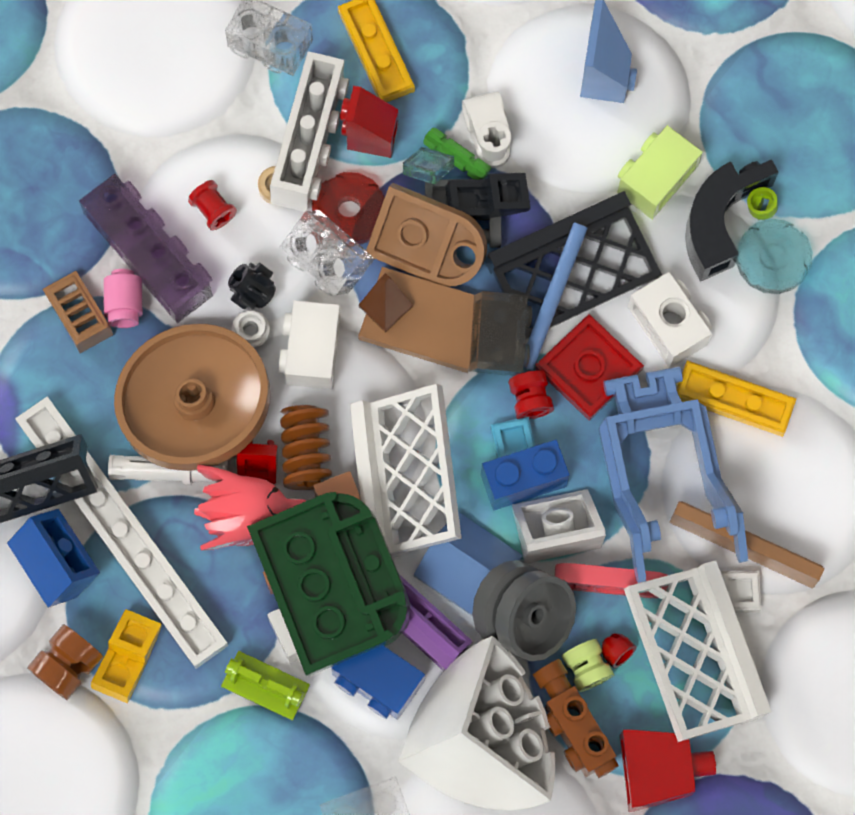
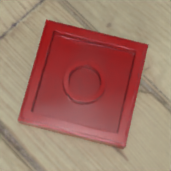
[535,314,644,421]

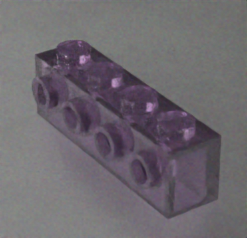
[79,174,213,324]

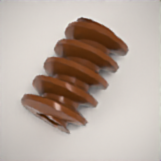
[280,405,332,490]

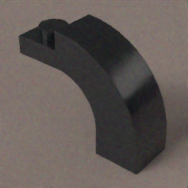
[685,159,778,282]

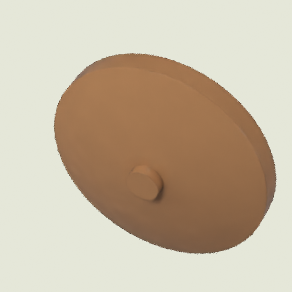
[114,324,271,471]

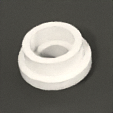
[232,310,270,348]

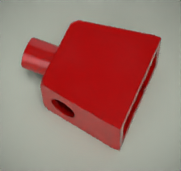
[619,729,716,812]

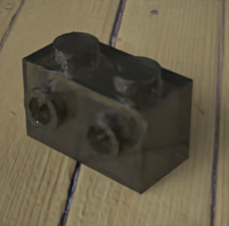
[469,291,532,376]

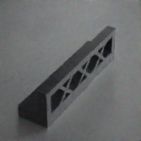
[0,434,98,523]

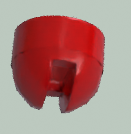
[601,633,637,669]

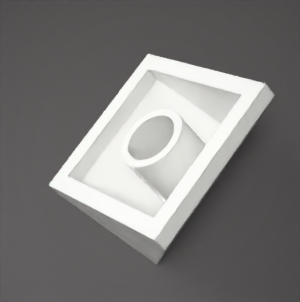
[512,489,606,564]

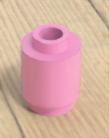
[103,269,143,328]

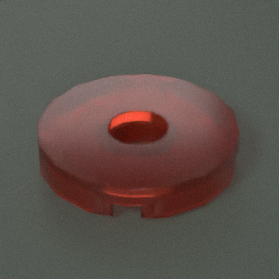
[312,172,385,247]

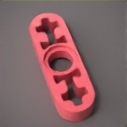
[554,563,668,598]

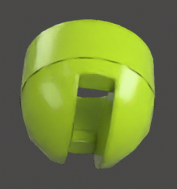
[747,187,778,221]

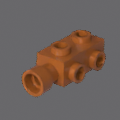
[533,659,619,778]

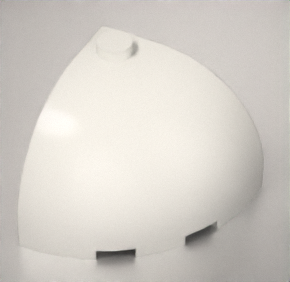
[398,636,555,810]

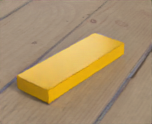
[338,0,415,102]
[676,360,797,437]

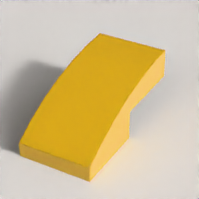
[91,609,162,704]

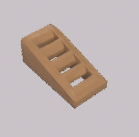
[43,271,113,353]

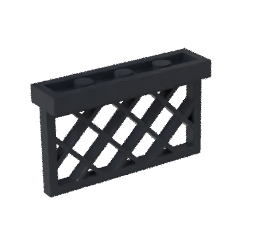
[485,191,662,340]

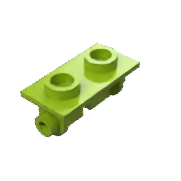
[221,650,310,721]

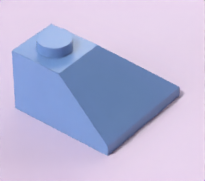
[580,0,637,103]

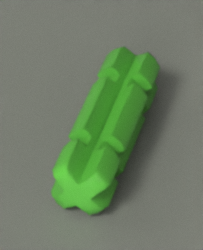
[423,128,491,179]

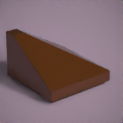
[358,273,413,332]

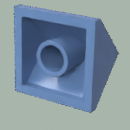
[414,512,523,616]

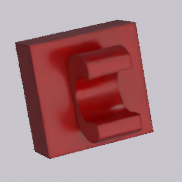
[237,439,278,484]

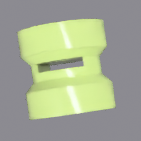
[561,639,614,693]

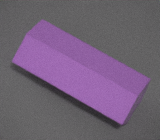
[400,575,473,671]

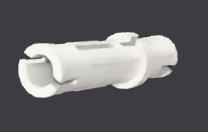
[108,455,228,485]

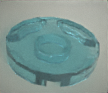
[736,219,813,294]

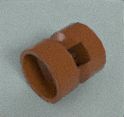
[27,624,104,701]

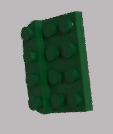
[247,492,410,677]

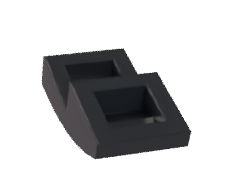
[445,173,531,220]

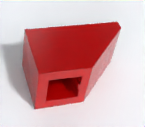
[340,85,399,158]

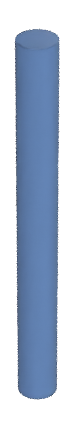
[518,223,588,371]

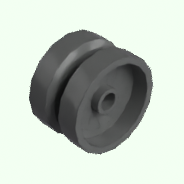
[472,560,576,662]

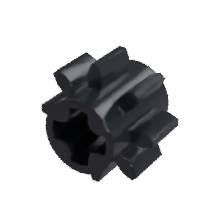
[228,262,276,310]

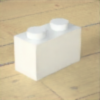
[279,300,341,389]

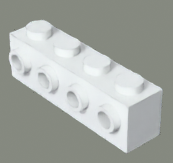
[270,51,349,212]

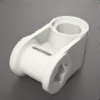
[462,92,511,168]

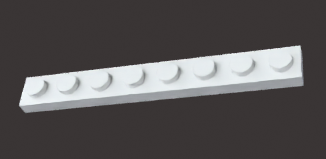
[15,396,229,669]

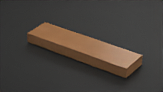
[669,501,825,589]

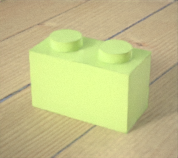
[617,125,703,220]

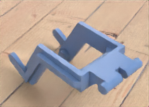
[598,367,748,583]

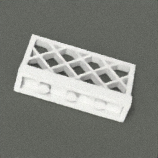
[350,384,462,559]
[624,560,772,742]

